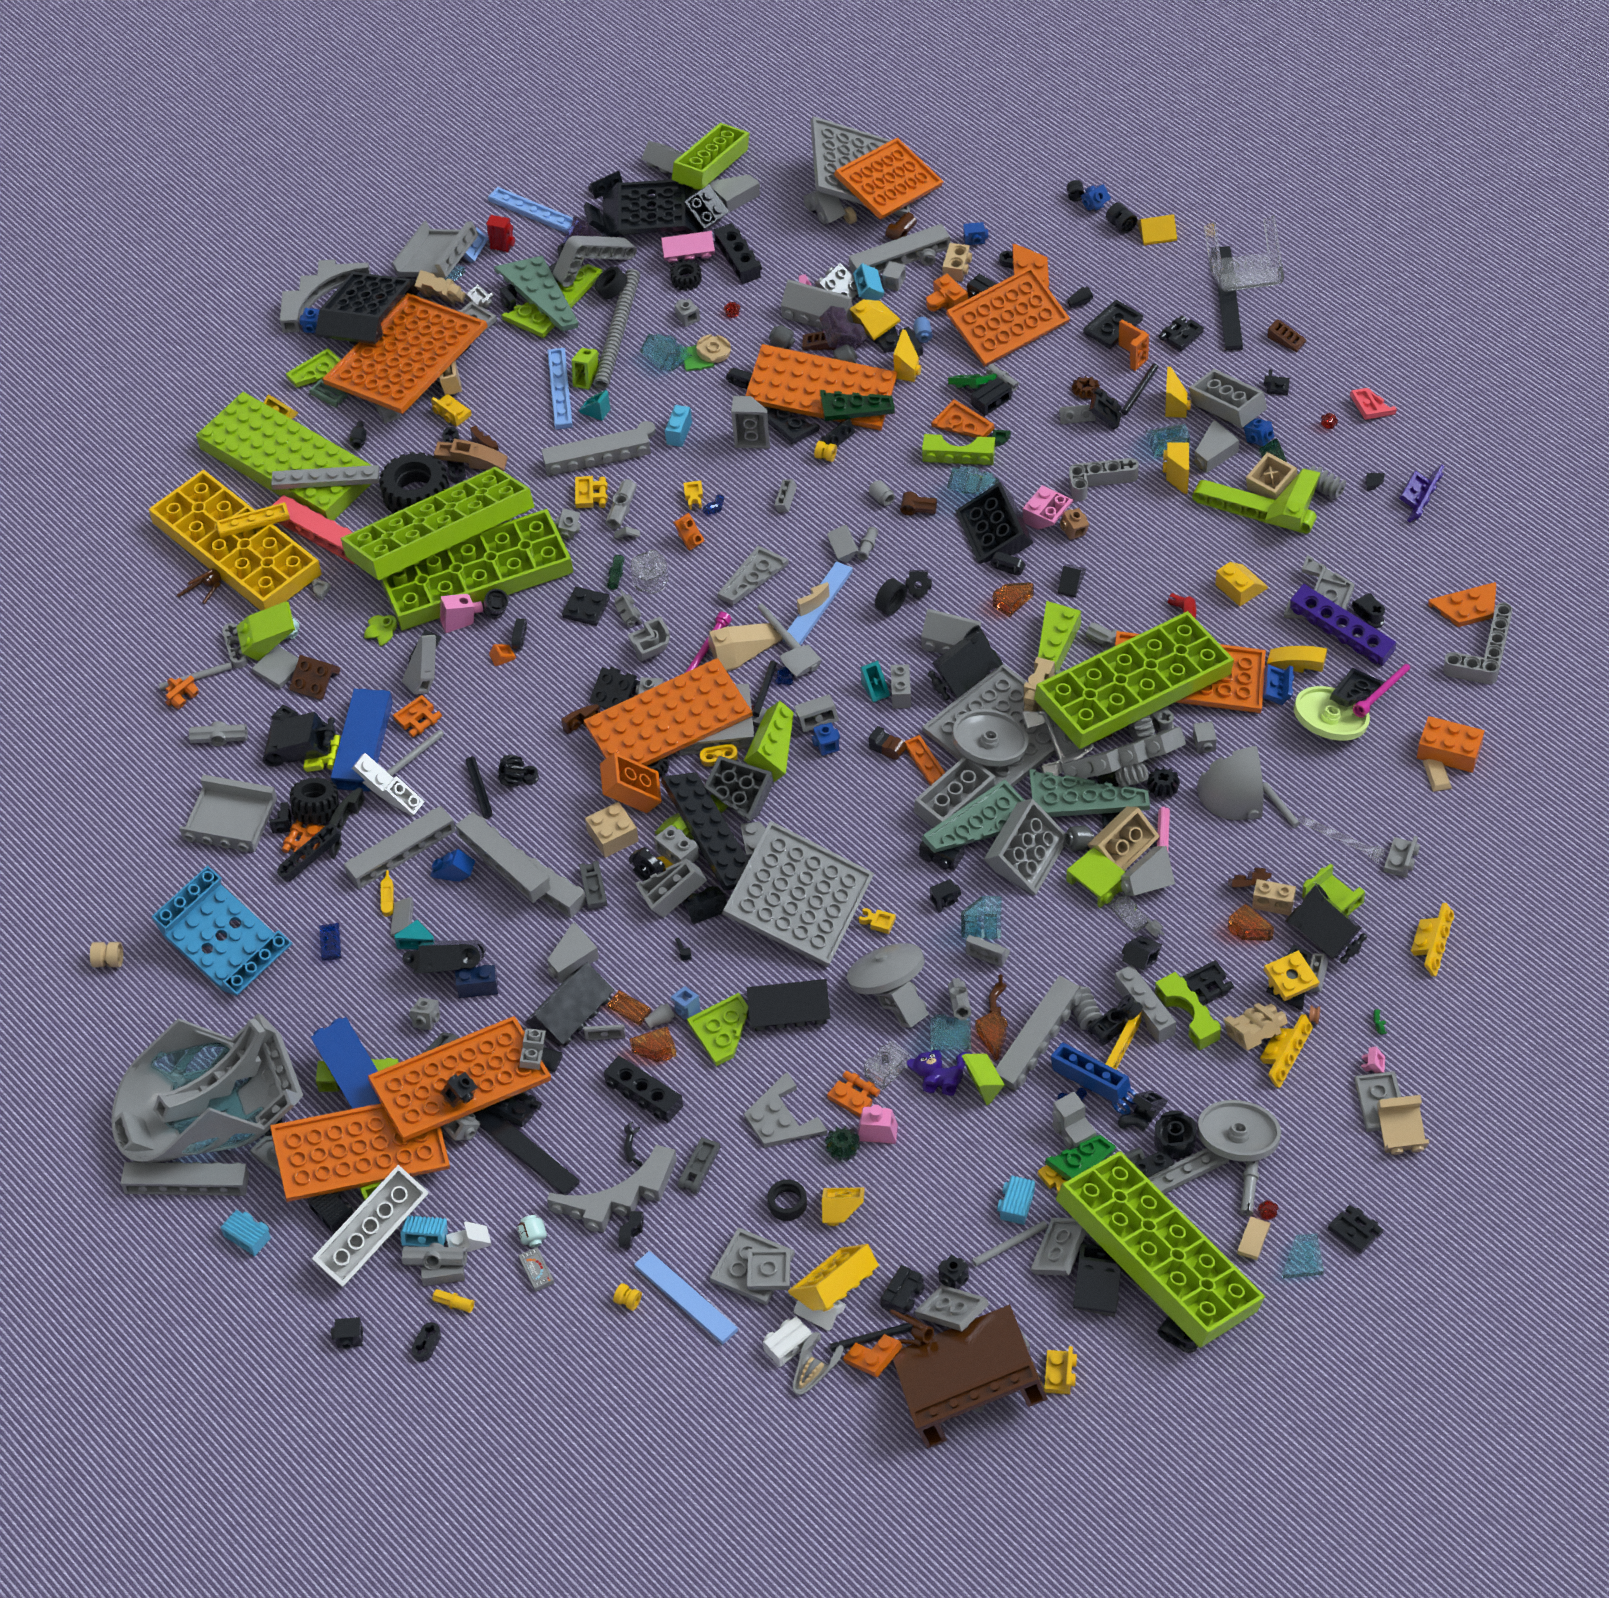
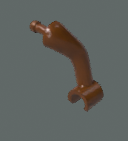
[988,974,1007,1019]

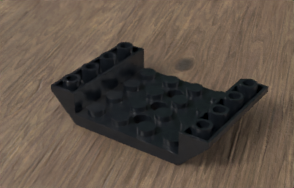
[603,180,704,237]
[315,272,419,344]

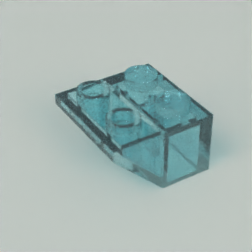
[639,333,692,371]
[1146,423,1190,458]
[947,465,1000,495]
[961,896,1002,939]
[930,1014,971,1050]

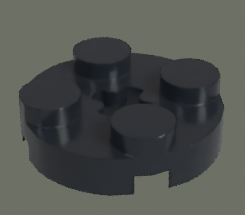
[629,847,665,881]

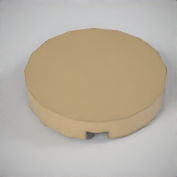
[696,334,731,363]

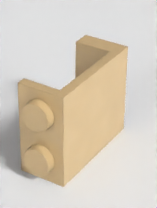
[1377,1095,1429,1155]

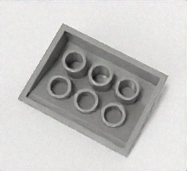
[984,798,1065,895]

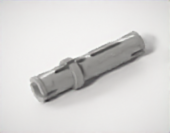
[1240,1160,1259,1216]

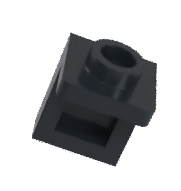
[499,284,517,312]

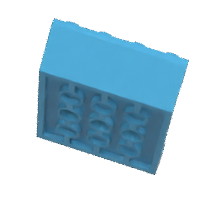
[151,865,292,996]

